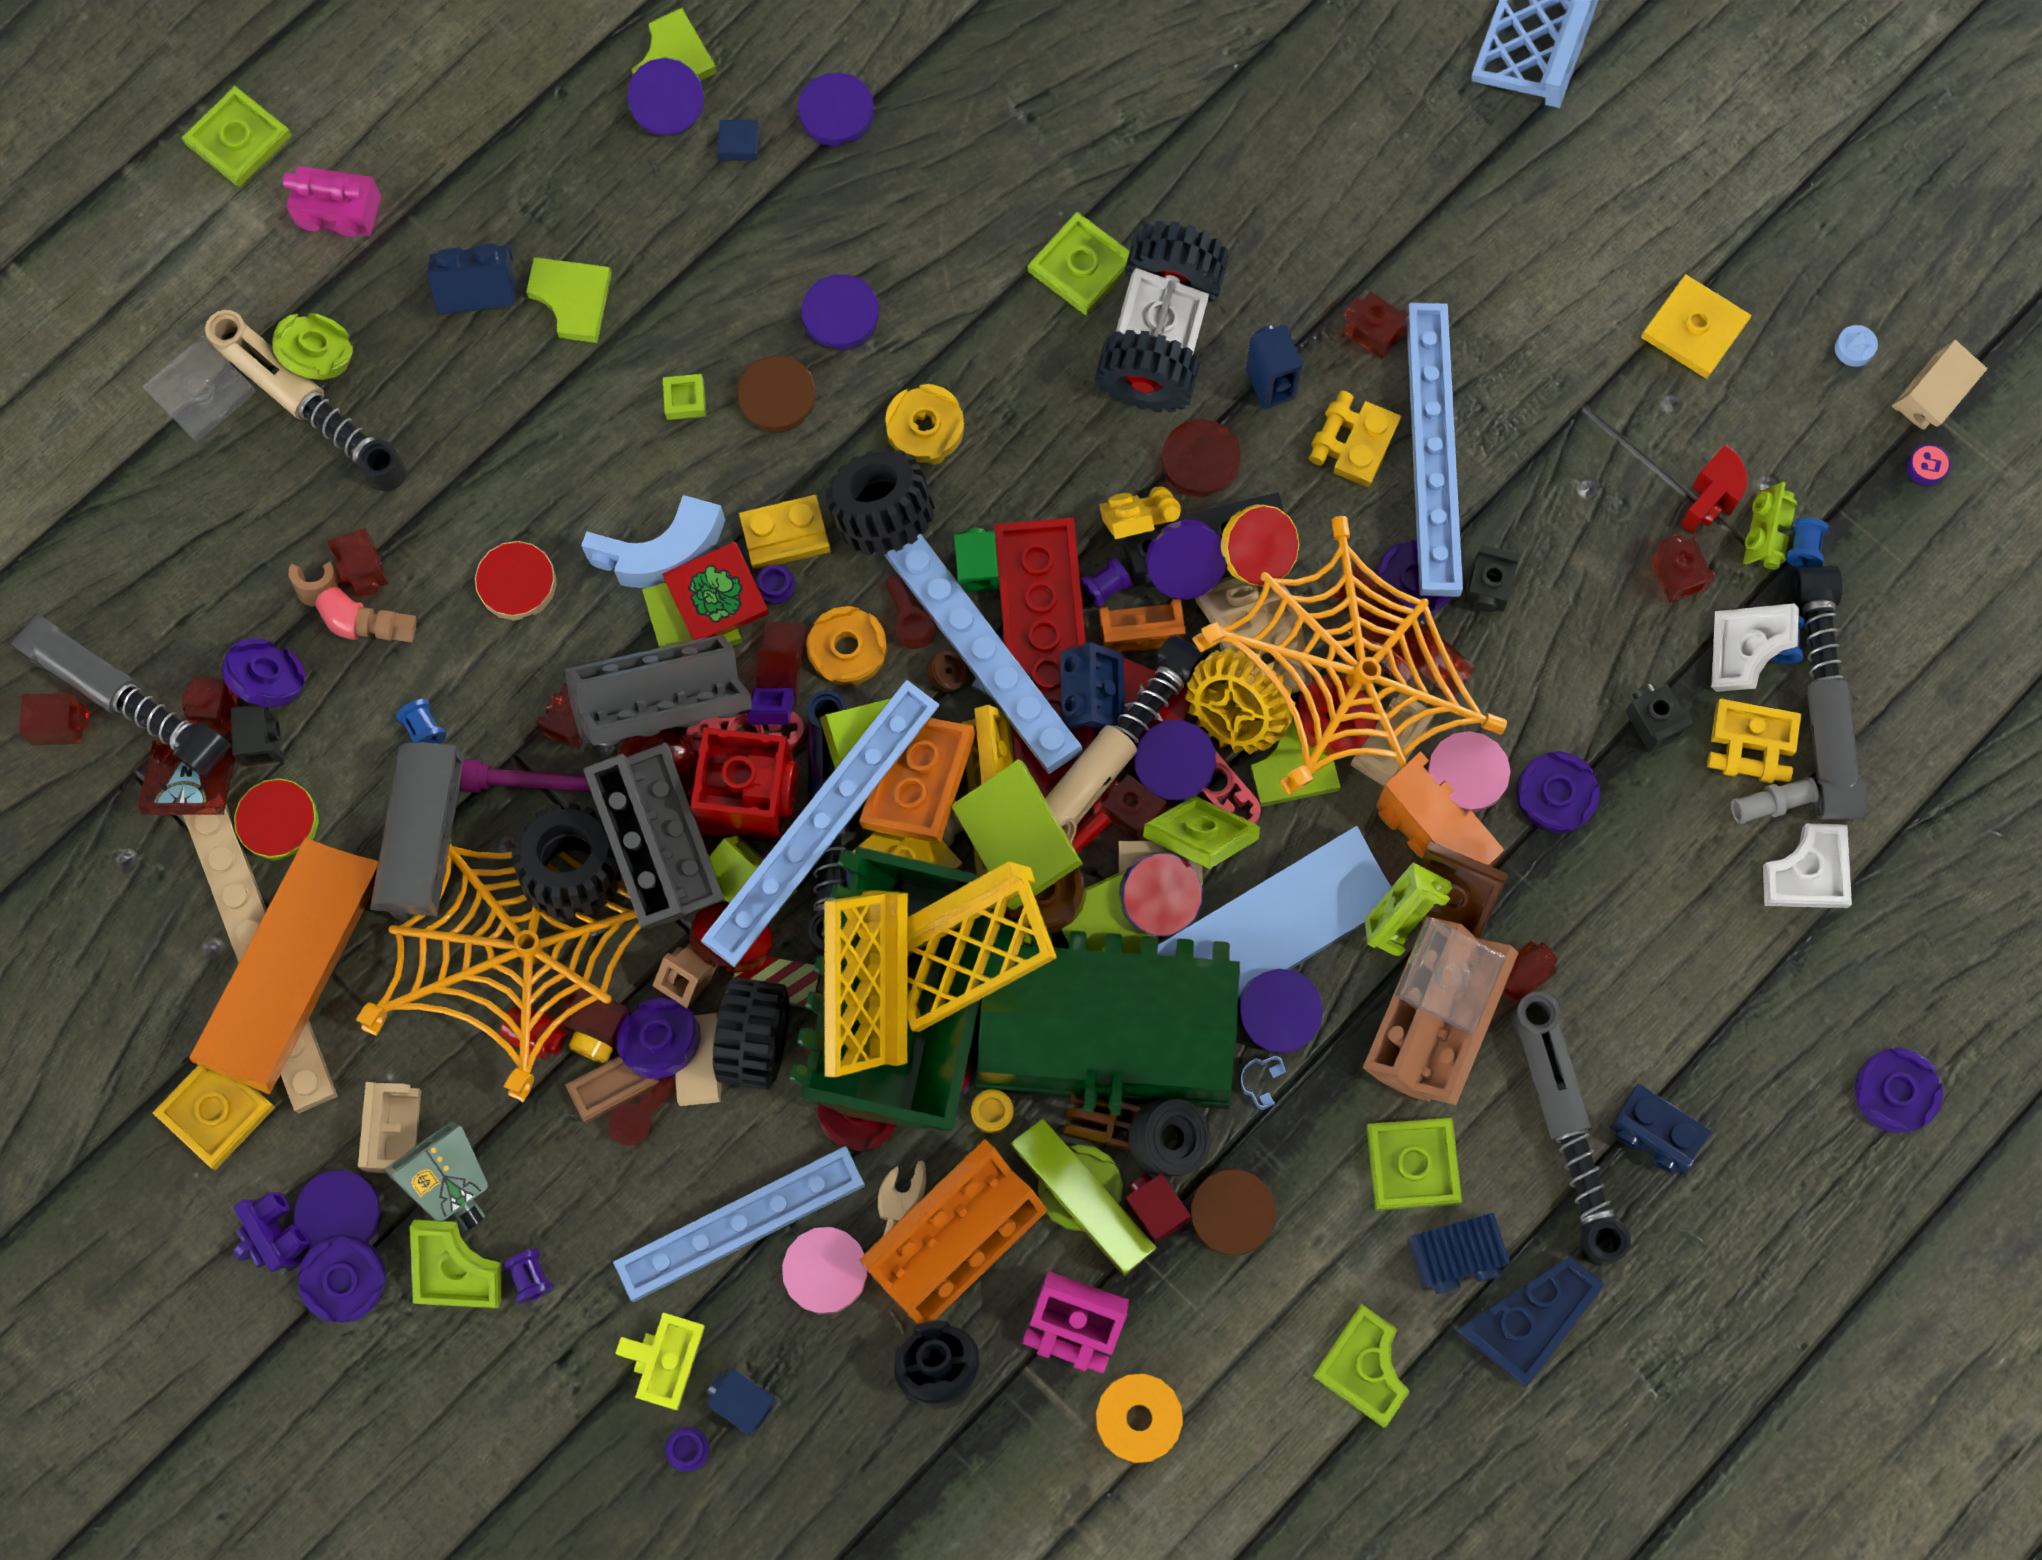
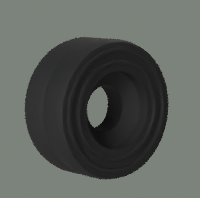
[1129,1098,1211,1177]

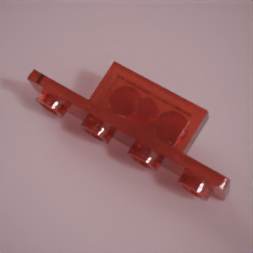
[1333,565,1476,696]

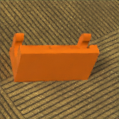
[1099,599,1186,653]

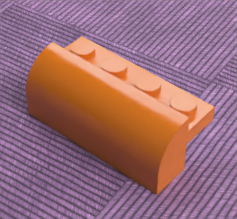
[859,1139,1048,1325]

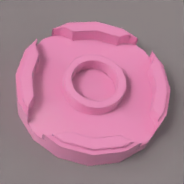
[1427,731,1511,813]
[782,1227,868,1315]

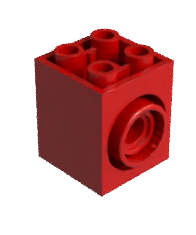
[690,727,798,843]

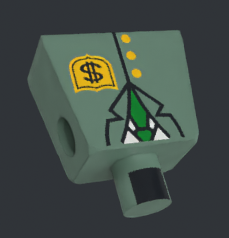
[384,1121,488,1231]

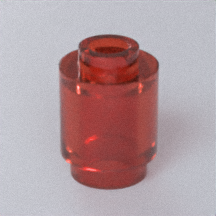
[1503,941,1558,1002]

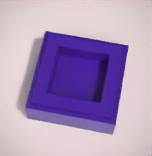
[747,688,795,725]

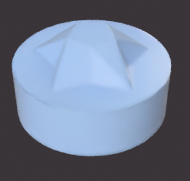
[1835,325,1878,367]

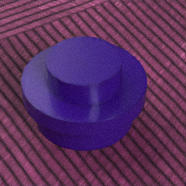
[755,565,795,604]
[665,1427,710,1472]

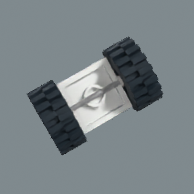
[1095,221,1229,412]

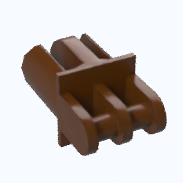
[1062,1092,1142,1152]

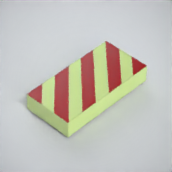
[734,956,820,1008]

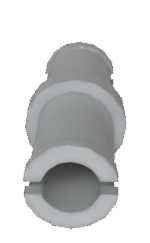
[1731,777,1819,824]

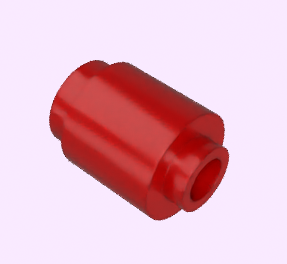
[500,1005,567,1060]

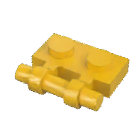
[1309,391,1402,488]
[1099,487,1181,539]
[1707,699,1801,784]

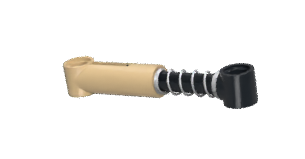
[205,310,406,492]
[1045,635,1211,843]

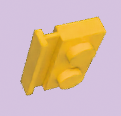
[739,495,830,571]

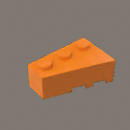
[1376,751,1504,867]

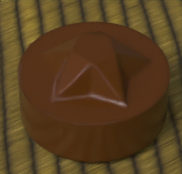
[927,650,969,692]

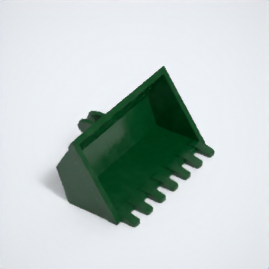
[790,847,995,1131]
[976,925,1240,1115]

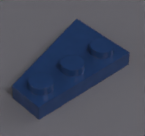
[1455,1256,1605,1387]

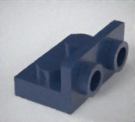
[1061,642,1125,730]
[1609,1083,1712,1175]

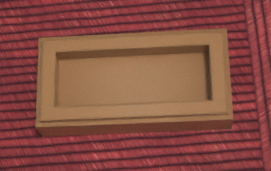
[565,1056,661,1124]

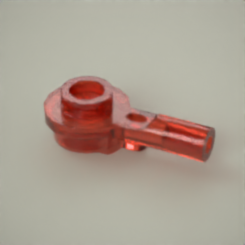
[885,575,936,649]
[608,1076,676,1146]

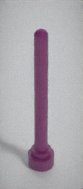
[461,759,591,793]

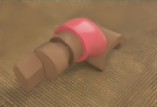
[289,561,416,642]

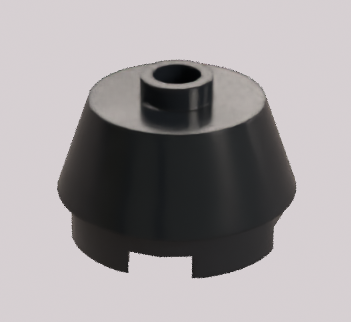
[894,1320,980,1409]

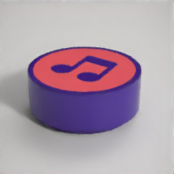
[1907,444,1951,486]

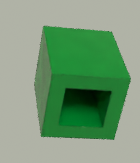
[954,528,999,593]

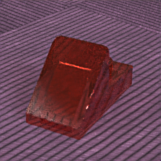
[756,621,807,706]

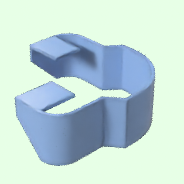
[1240,1056,1286,1110]

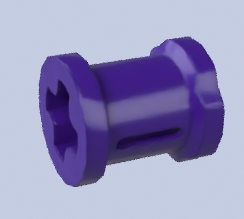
[1080,557,1132,609]
[502,1248,554,1304]

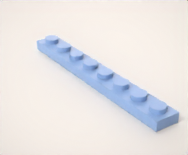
[1406,303,1463,597]
[884,534,1082,774]
[701,680,939,968]

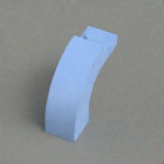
[581,495,725,588]

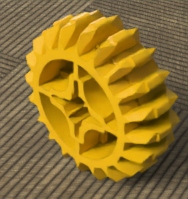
[1185,646,1296,754]

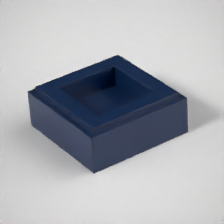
[718,120,759,161]

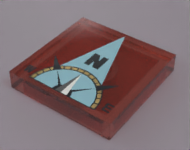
[138,740,236,815]

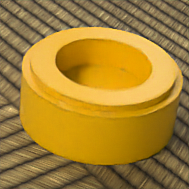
[569,1032,613,1064]
[971,1089,1013,1134]

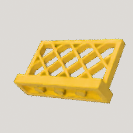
[907,861,1057,1032]
[825,891,908,1077]

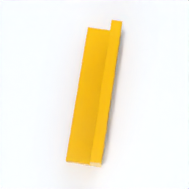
[962,705,1014,876]

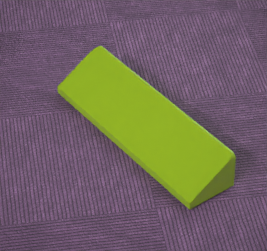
[1011,1119,1157,1277]

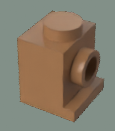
[653,937,722,1008]

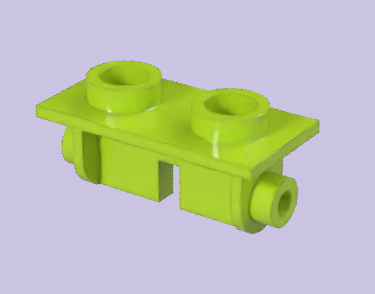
[1743,481,1797,569]

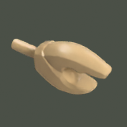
[878,1161,926,1236]

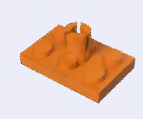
[859,718,976,844]

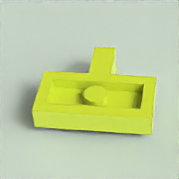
[615,1313,705,1411]

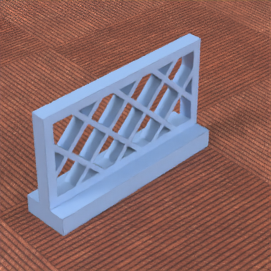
[1472,0,1599,108]

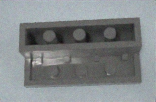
[565,634,752,746]
[370,742,464,922]
[583,743,725,929]

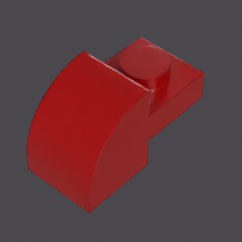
[1680,444,1747,534]

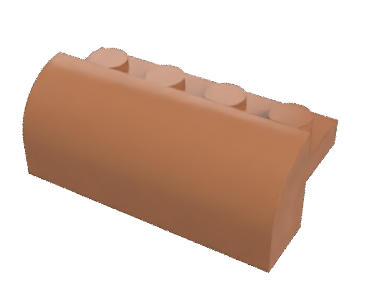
[1363,917,1519,1105]

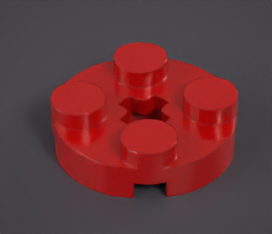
[1293,675,1376,756]

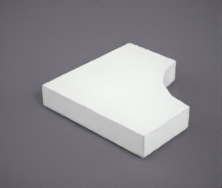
[1711,603,1799,692]
[1763,824,1852,908]

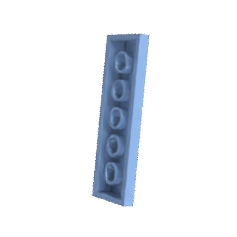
[1157,826,1391,1001]

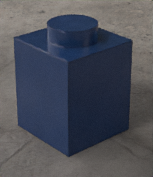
[706,1368,779,1438]

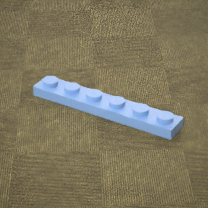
[613,1146,865,1302]

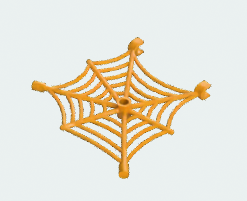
[1192,516,1507,796]
[356,839,641,1102]

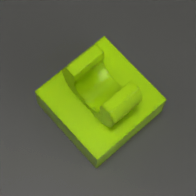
[663,374,706,420]

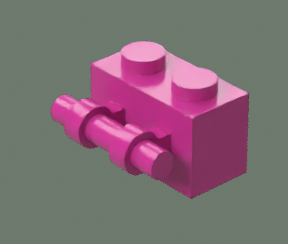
[283,166,381,237]
[1022,1270,1129,1374]

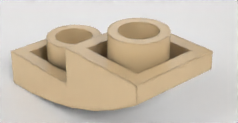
[675,1013,722,1106]

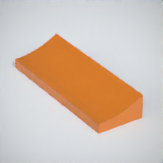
[189,837,378,1095]

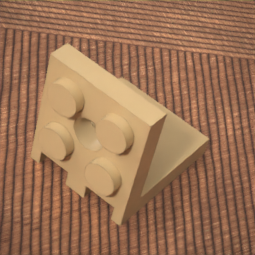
[1195,576,1312,694]

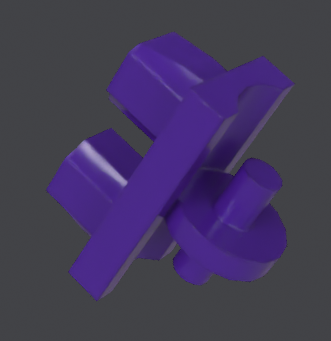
[233,1192,310,1272]

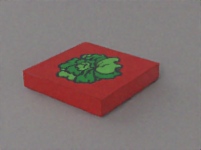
[662,541,769,640]

